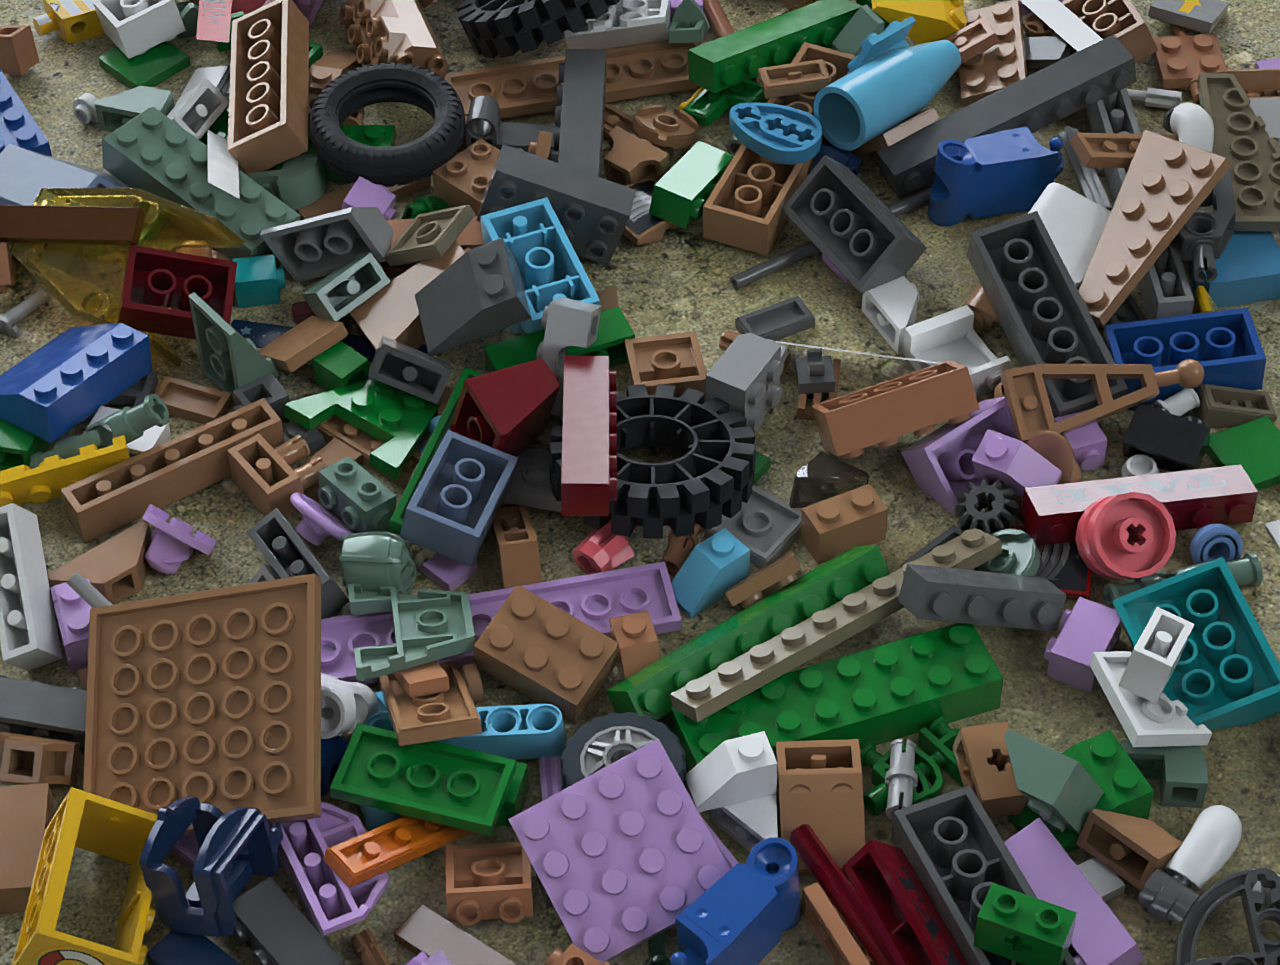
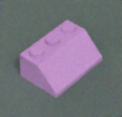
[901,396,1017,515]

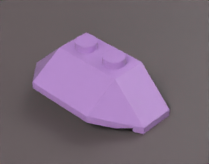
[269,802,390,936]

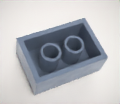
[399,430,519,566]

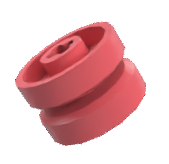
[1075,492,1176,580]

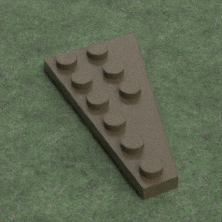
[1197,73,1280,231]

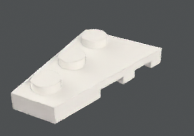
[1089,651,1213,747]

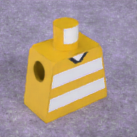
[33,0,105,44]

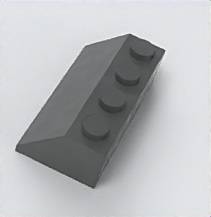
[782,155,927,293]

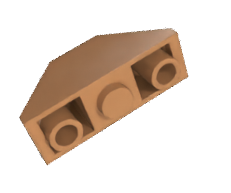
[47,520,151,605]

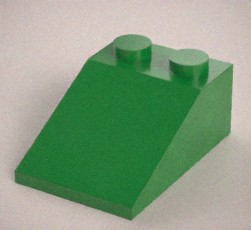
[1008,730,1154,853]

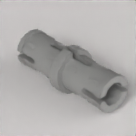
[885,739,918,821]

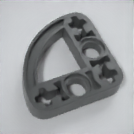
[1173,868,1280,965]

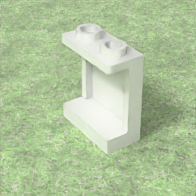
[903,305,1012,397]

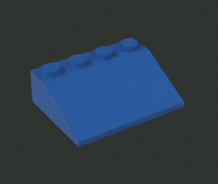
[0,323,152,443]

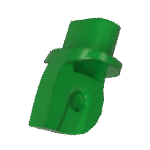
[401,196,453,219]

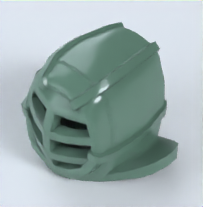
[339,531,417,594]

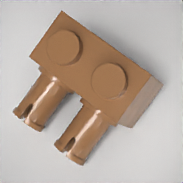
[227,433,328,518]

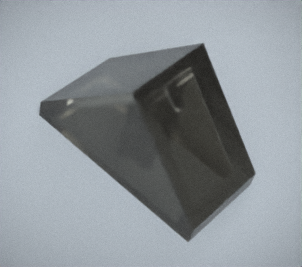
[789,451,870,508]

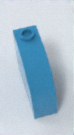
[1190,212,1280,308]

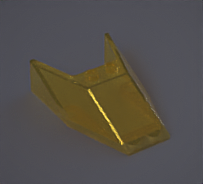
[9,188,245,367]

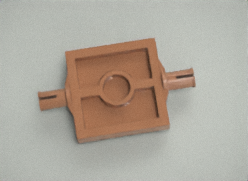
[1152,25,1227,104]

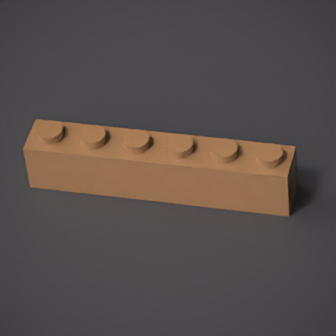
[61,398,285,544]

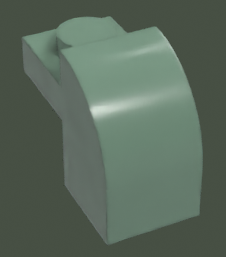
[248,153,328,210]
[1121,740,1208,808]

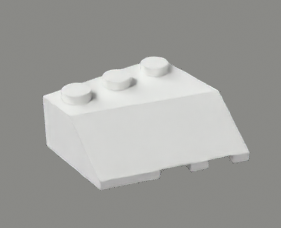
[564,0,671,50]

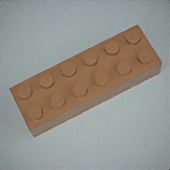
[227,0,309,175]

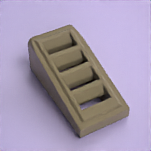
[1193,384,1277,428]

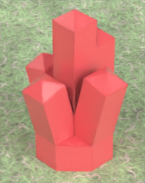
[573,521,638,574]

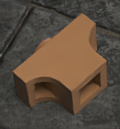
[603,126,671,186]
[0,731,80,785]

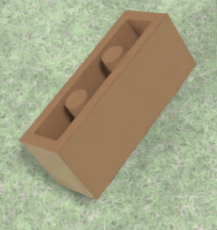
[0,783,55,914]

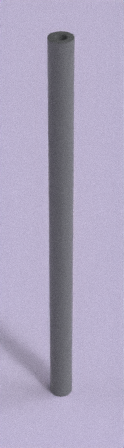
[730,187,932,290]

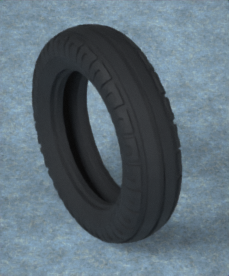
[309,62,466,187]

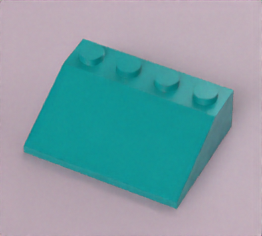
[1112,557,1280,730]

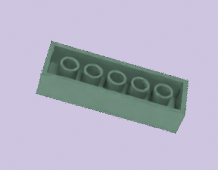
[102,106,300,261]

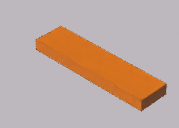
[323,816,473,888]

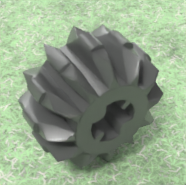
[953,476,1020,534]

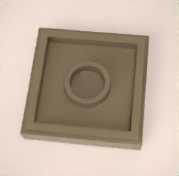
[384,205,476,267]

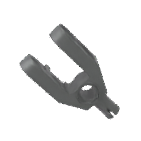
[1170,169,1236,283]

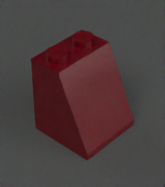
[450,358,560,457]

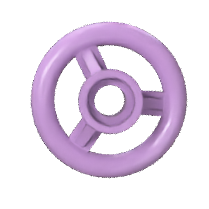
[290,492,353,547]

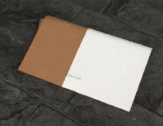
[963,183,1111,330]

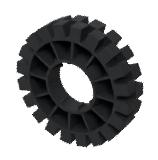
[456,0,620,58]
[549,384,756,539]

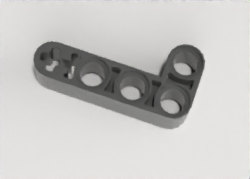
[465,96,560,161]

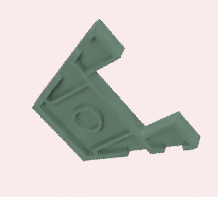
[348,583,475,682]

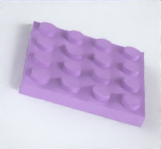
[508,739,730,963]

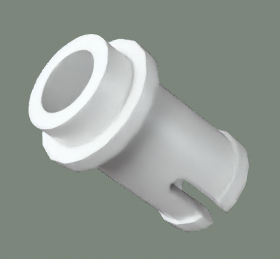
[1154,388,1200,417]

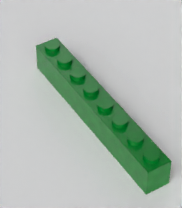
[606,545,890,720]

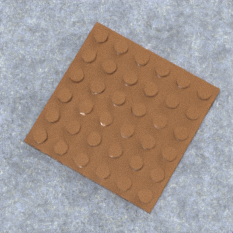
[83,573,321,836]

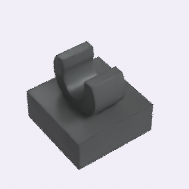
[794,348,836,394]

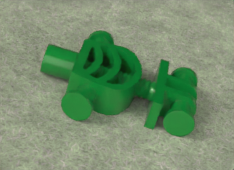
[860,716,963,816]

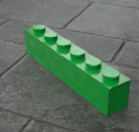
[688,0,861,93]

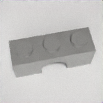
[536,297,602,416]

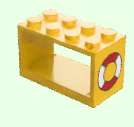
[12,787,157,965]

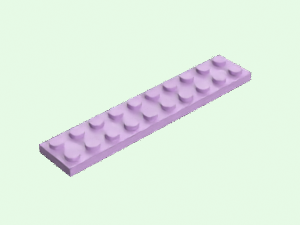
[321,562,682,684]

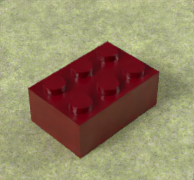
[117,244,237,340]

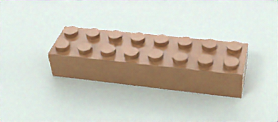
[703,42,856,256]

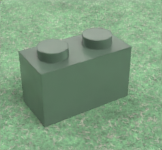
[302,252,391,322]

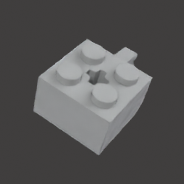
[706,333,787,431]

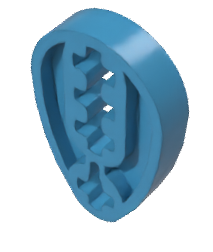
[729,102,822,165]

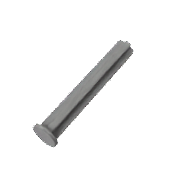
[1059,126,1113,211]

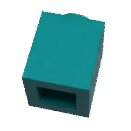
[233,254,286,308]

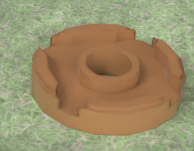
[632,105,699,148]

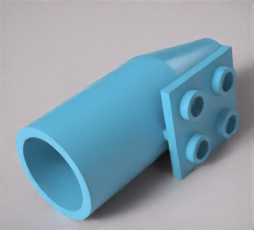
[813,16,961,151]

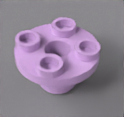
[142,504,218,575]

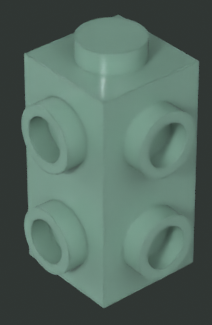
[318,456,396,533]

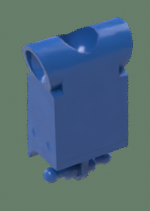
[927,126,1065,226]
[670,837,802,965]

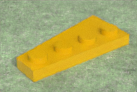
[0,435,130,507]

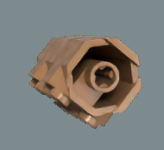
[339,0,449,79]

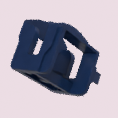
[140,796,284,938]

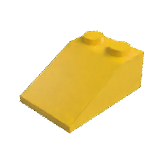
[871,0,967,44]

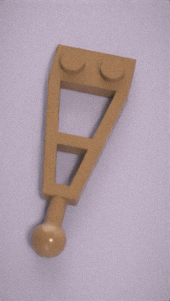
[1001,359,1205,444]

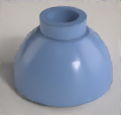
[1190,524,1243,565]

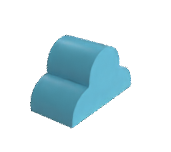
[480,197,600,334]

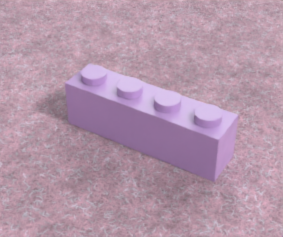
[1004,817,1145,965]

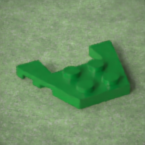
[284,378,439,480]

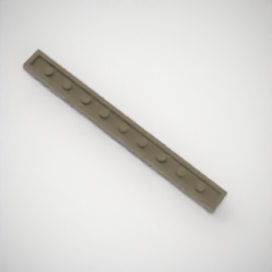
[670,528,1002,722]

